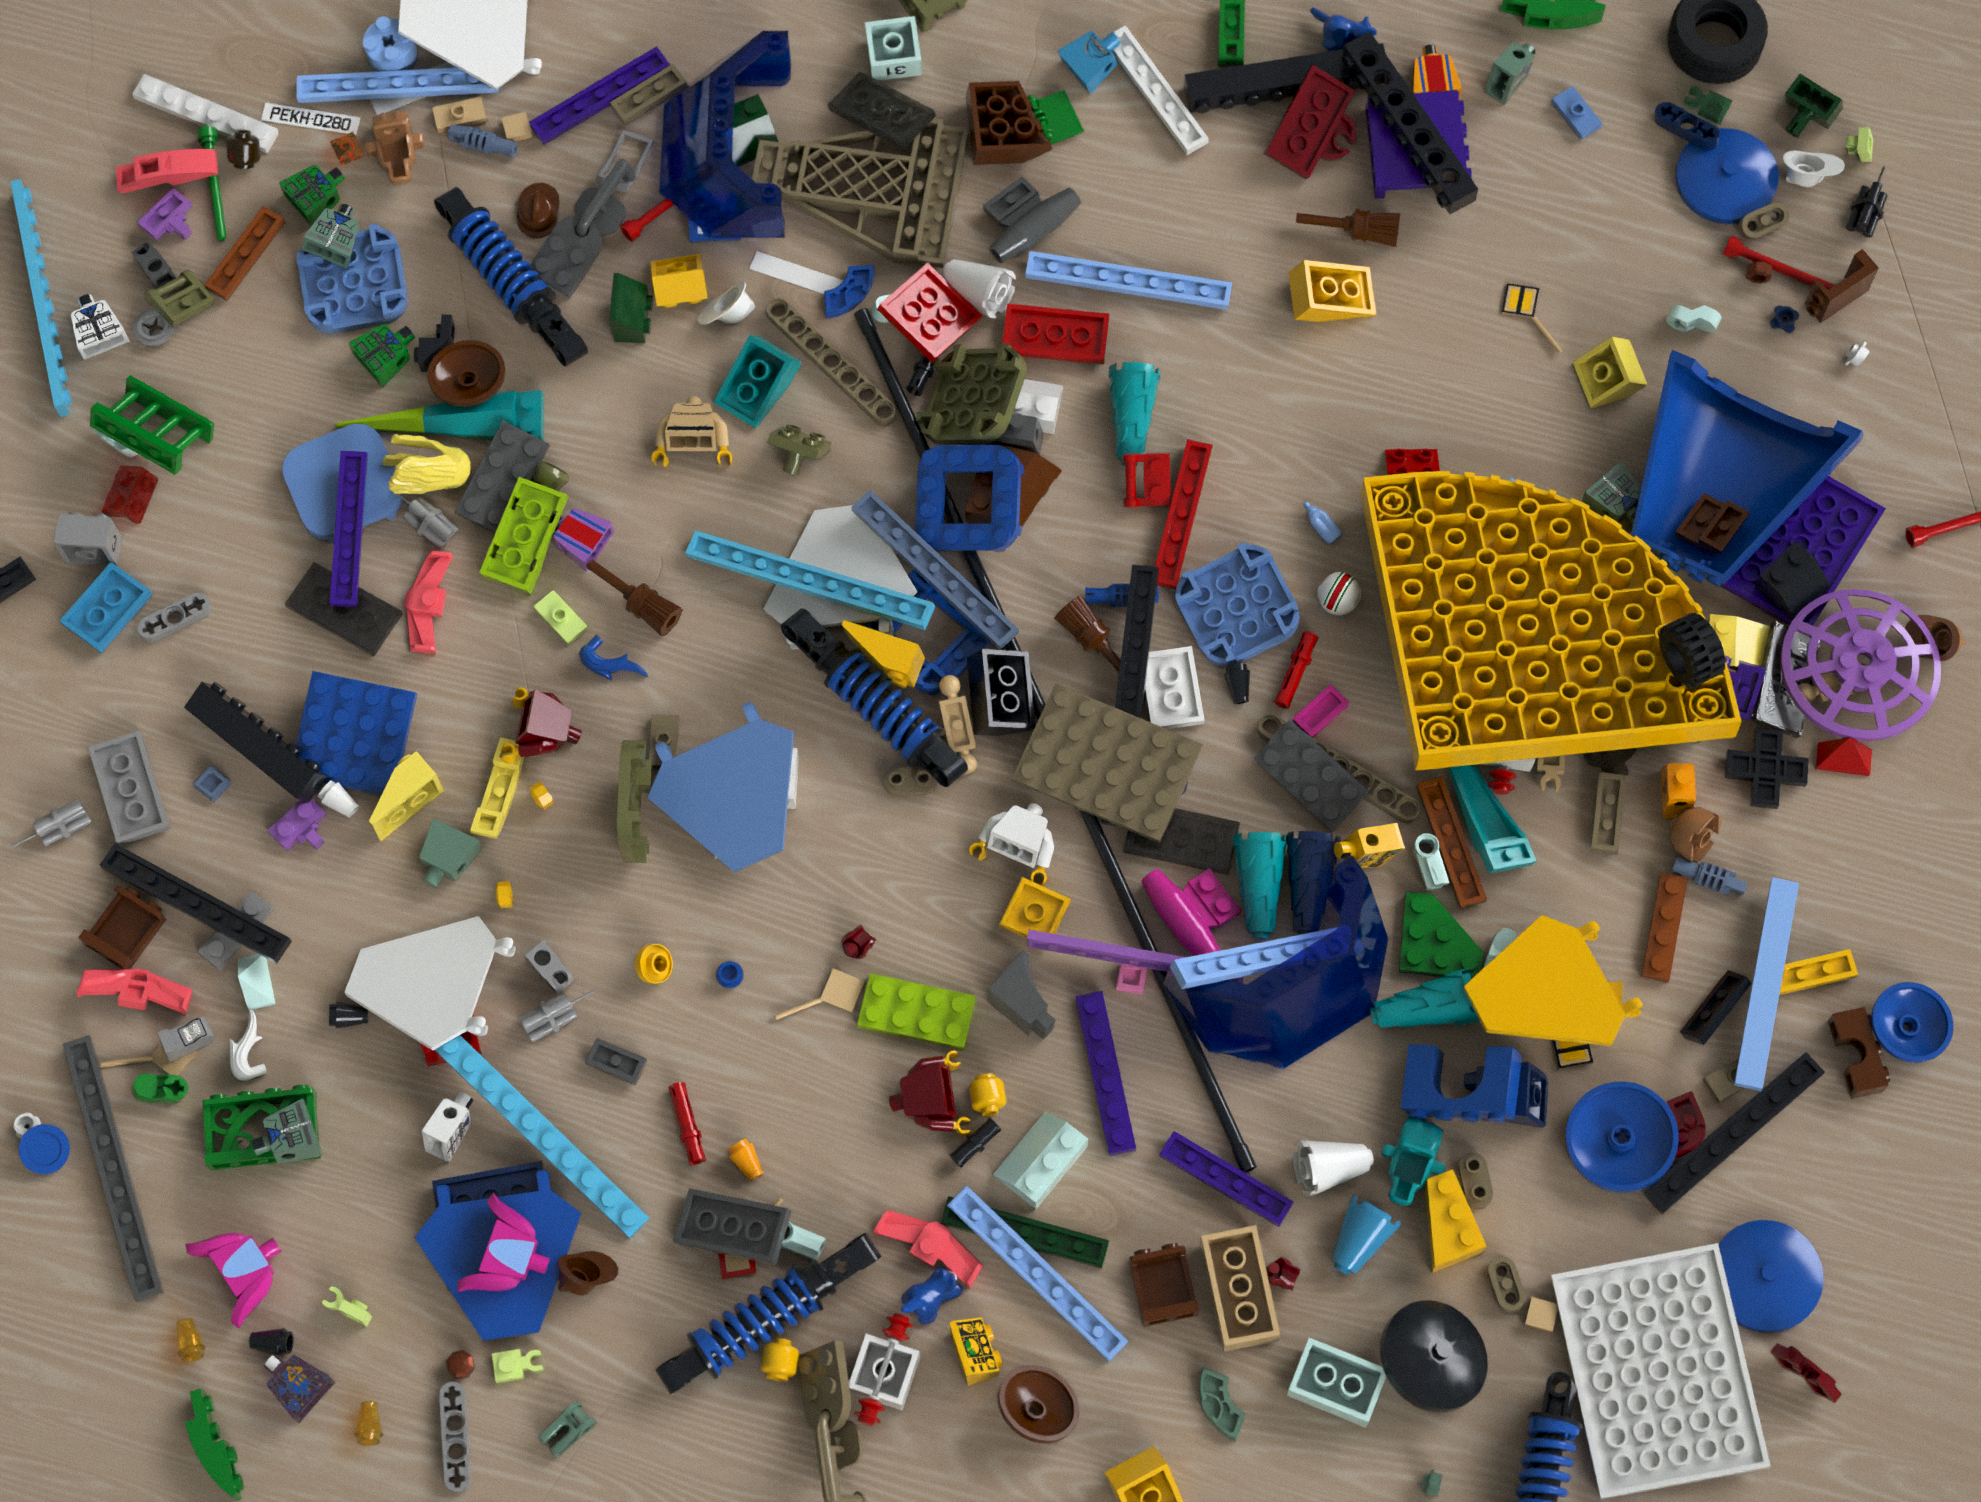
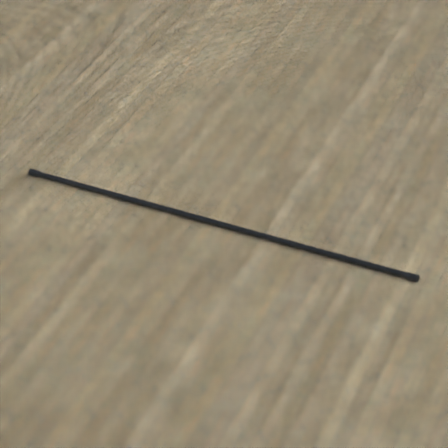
[854,308,1257,1173]

